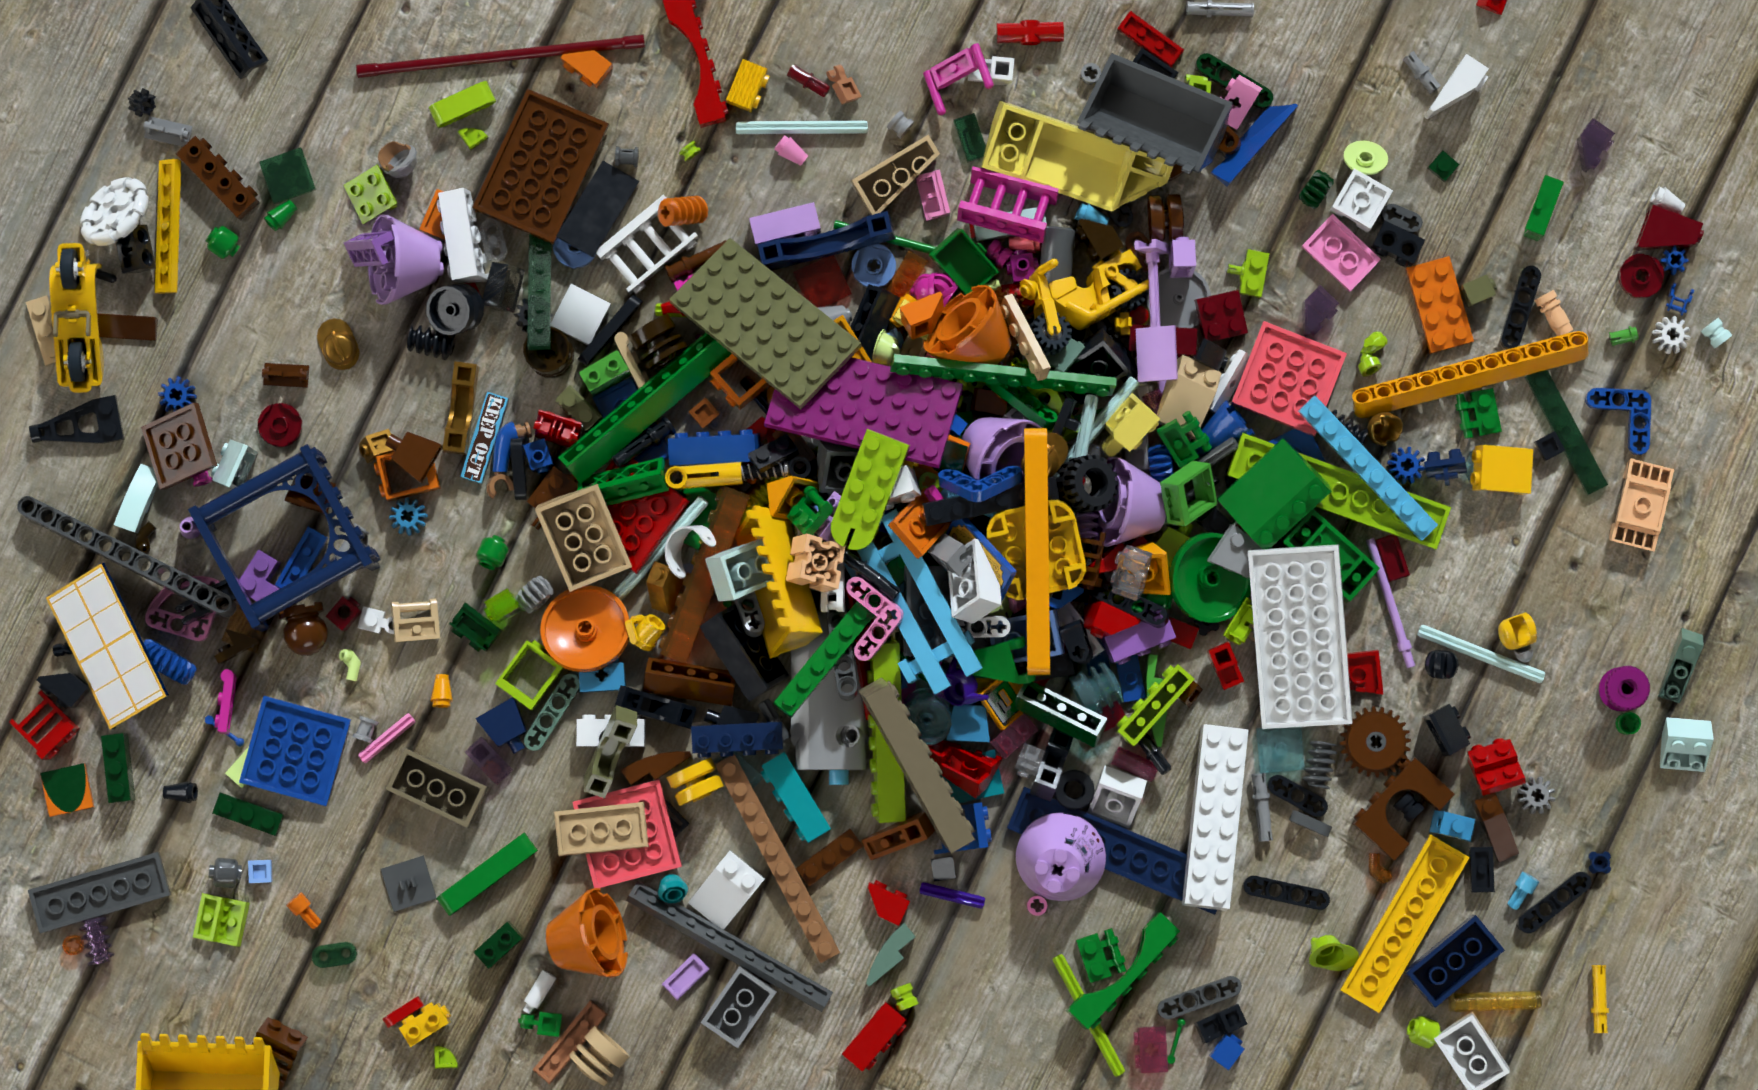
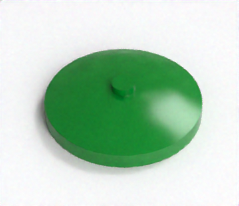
[1169,533,1251,623]

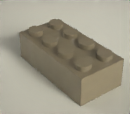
[386,748,489,828]

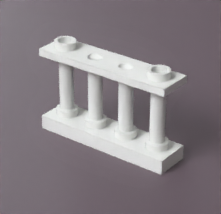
[596,194,699,295]

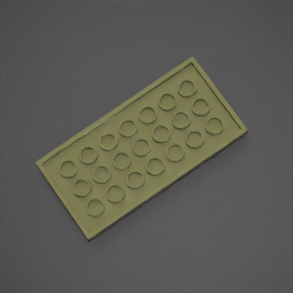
[669,238,862,410]

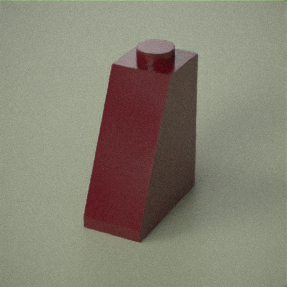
[1634,204,1704,250]

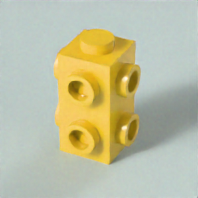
[399,1002,451,1047]

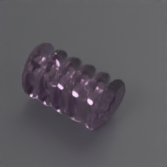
[79,917,115,966]

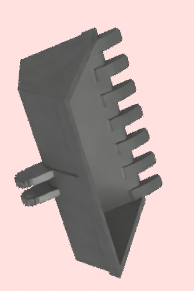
[1077,53,1233,174]

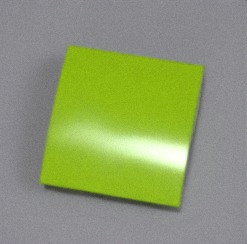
[193,893,250,947]

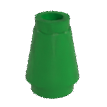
[264,200,298,231]

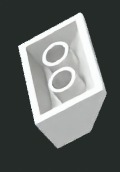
[1434,1011,1510,1090]

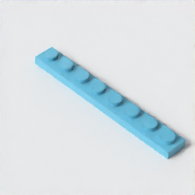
[1298,396,1438,541]

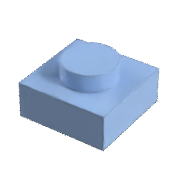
[248,860,273,883]

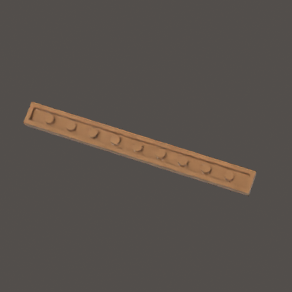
[714,754,840,963]

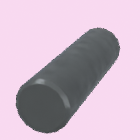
[1033,226,1076,323]

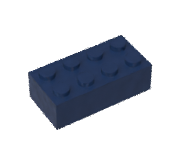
[1404,914,1505,1008]

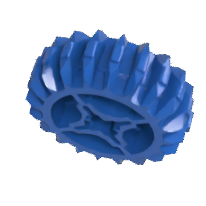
[141,639,197,685]

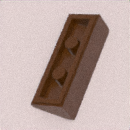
[97,313,158,341]

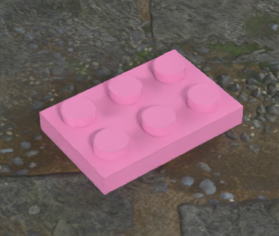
[1301,214,1381,292]

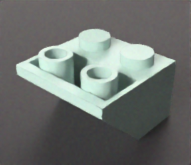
[1660,717,1714,772]

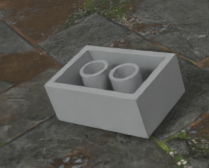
[701,966,777,1048]

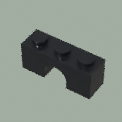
[1029,728,1074,802]

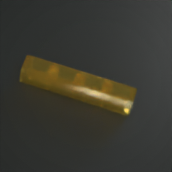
[1448,990,1542,1012]

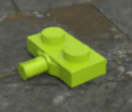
[1227,249,1270,298]

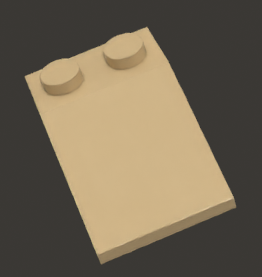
[1157,355,1222,439]

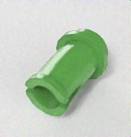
[1609,326,1639,346]

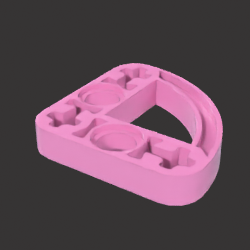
[145,576,220,641]

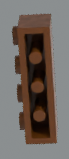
[176,136,260,221]
[643,657,736,707]

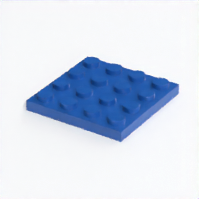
[239,696,351,806]

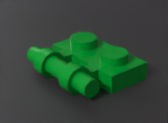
[1455,388,1502,439]
[1157,411,1212,468]
[1076,928,1127,983]

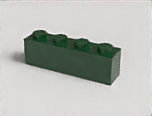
[1014,682,1107,748]

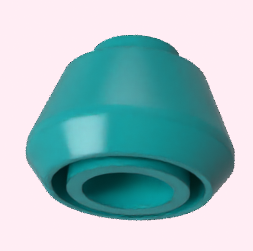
[658,874,688,903]

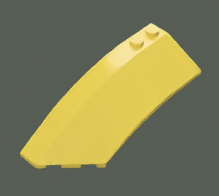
[981,101,1173,212]

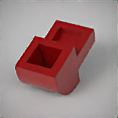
[1207,642,1244,690]

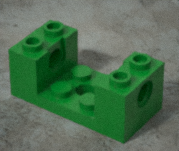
[1280,509,1380,603]

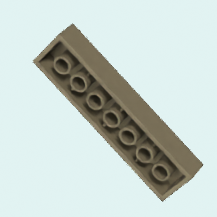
[858,678,975,853]

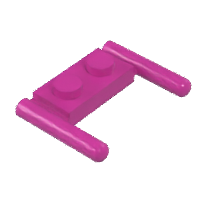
[923,43,994,116]

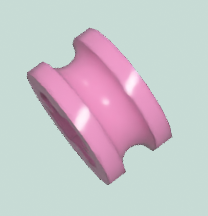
[1027,895,1047,916]

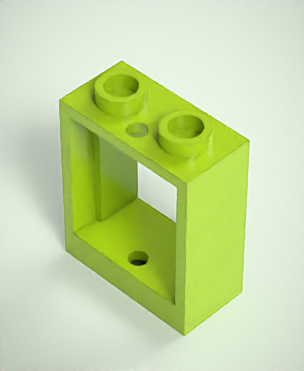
[495,640,564,711]

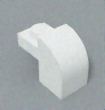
[968,56,1015,85]

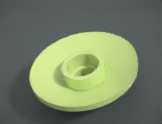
[1344,141,1388,175]

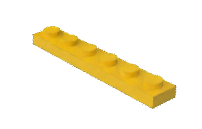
[155,159,181,294]

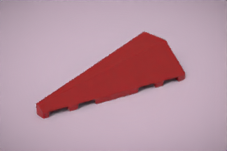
[918,736,1002,798]

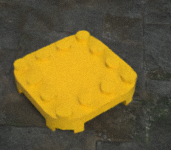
[987,500,1086,600]

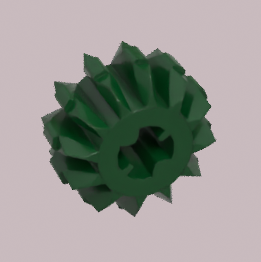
[1299,170,1334,209]

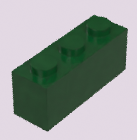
[101,733,136,803]

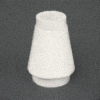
[1650,186,1685,214]

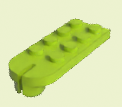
[831,429,910,550]

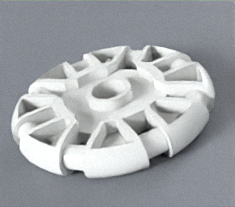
[80,177,149,246]

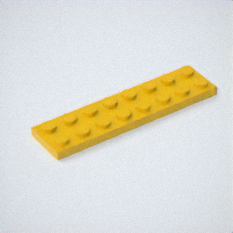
[1340,834,1470,1013]

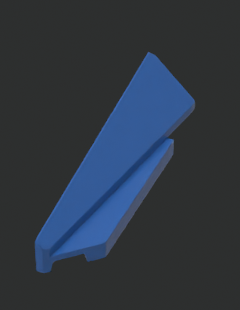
[1211,104,1298,187]

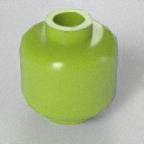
[1407,1016,1441,1048]

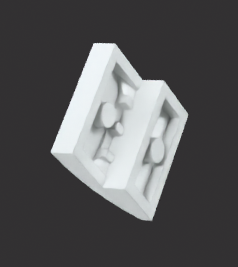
[550,284,611,345]

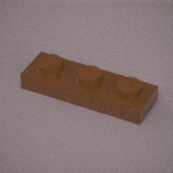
[796,829,863,886]

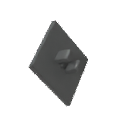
[381,855,437,912]

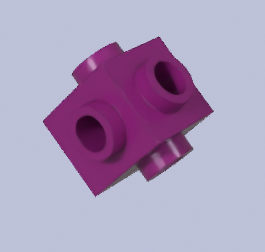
[1006,250,1038,285]

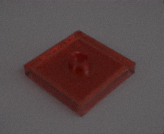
[793,255,852,308]

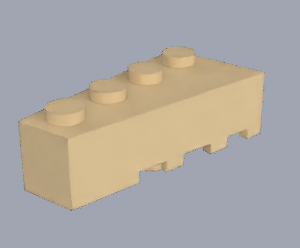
[850,134,940,215]

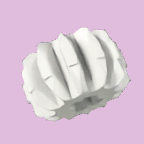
[1652,316,1691,354]

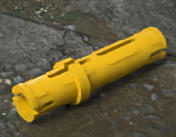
[1591,965,1609,1033]

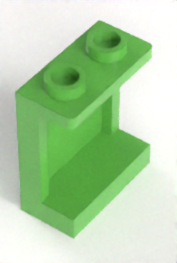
[579,350,632,397]

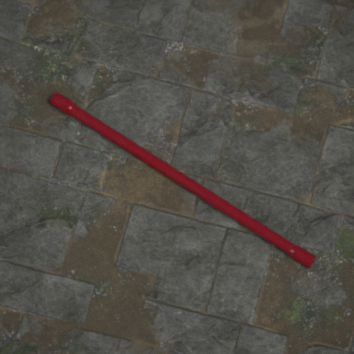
[356,34,645,78]

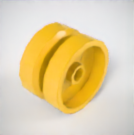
[666,758,724,806]

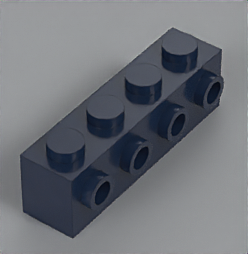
[691,722,783,758]

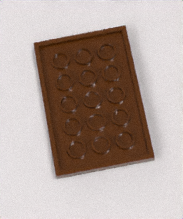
[472,88,609,244]

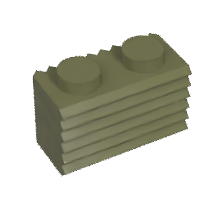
[556,385,603,433]

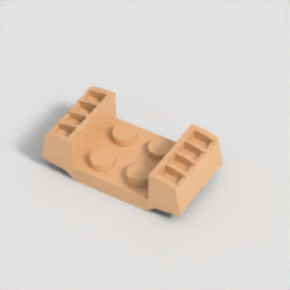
[1609,458,1674,552]

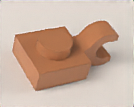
[826,64,862,105]

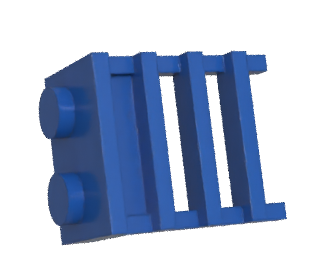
[934,802,992,855]

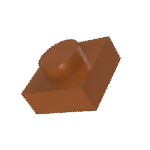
[688,397,720,429]

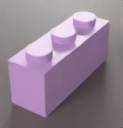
[749,202,821,247]

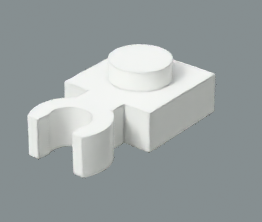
[357,606,394,634]

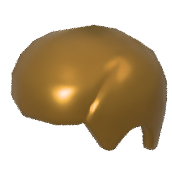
[1367,412,1403,446]

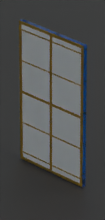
[46,563,169,730]

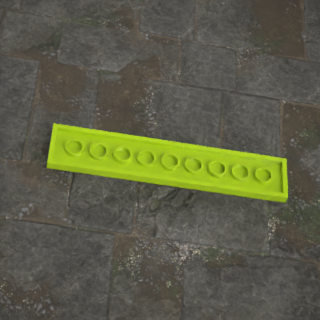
[1227,433,1451,550]

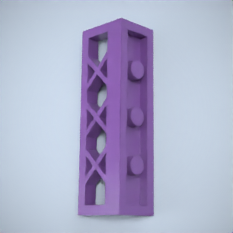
[344,231,394,267]

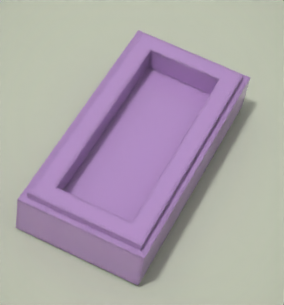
[662,953,710,1000]

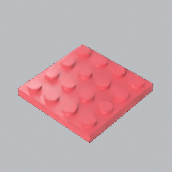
[1231,321,1347,436]
[572,779,682,888]

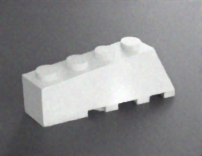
[437,188,491,283]

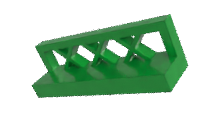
[577,457,669,506]

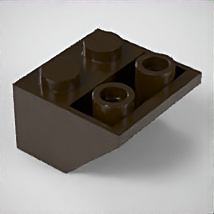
[1075,219,1124,263]

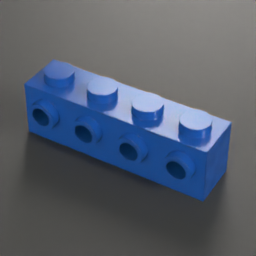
[668,429,761,466]

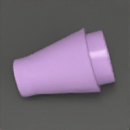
[180,517,200,539]

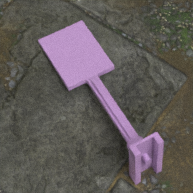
[1134,239,1178,382]

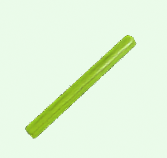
[1052,954,1125,1077]

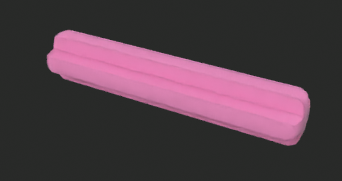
[358,713,415,763]

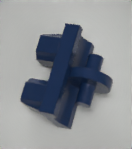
[1424,449,1467,486]

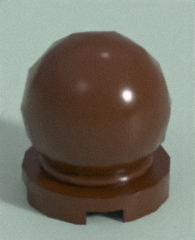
[278,602,328,656]

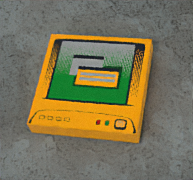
[977,679,1023,730]

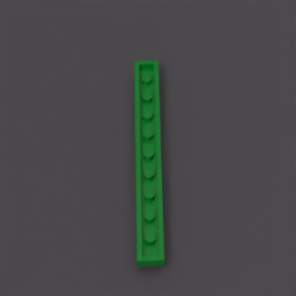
[890,354,1117,397]
[774,552,928,718]

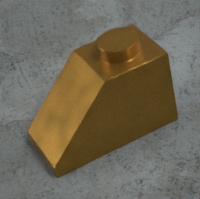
[646,561,685,615]

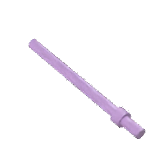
[1366,538,1415,668]

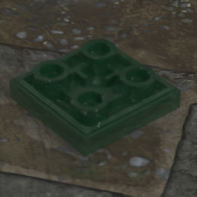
[259,147,316,205]

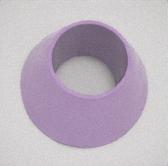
[961,417,1042,483]
[1092,457,1166,547]

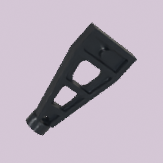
[29,395,125,444]

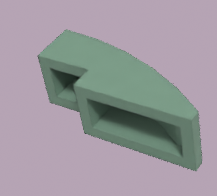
[866,923,916,986]

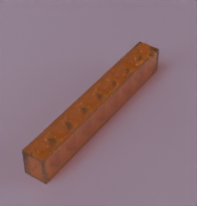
[658,486,751,663]

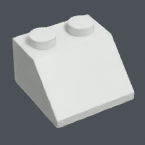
[1087,765,1147,828]

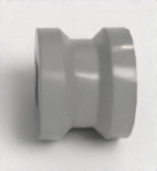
[887,110,914,139]

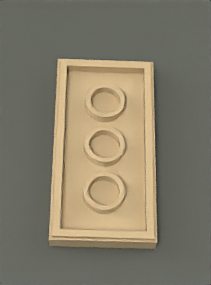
[554,802,649,857]

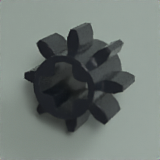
[128,88,156,117]

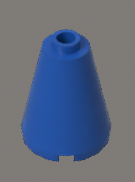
[1196,400,1255,458]

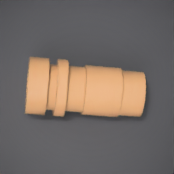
[1534,289,1573,336]

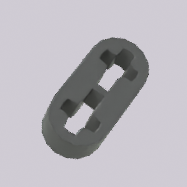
[1381,204,1423,234]
[1289,810,1332,837]

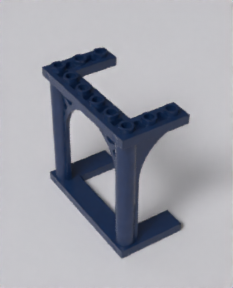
[188,444,381,632]

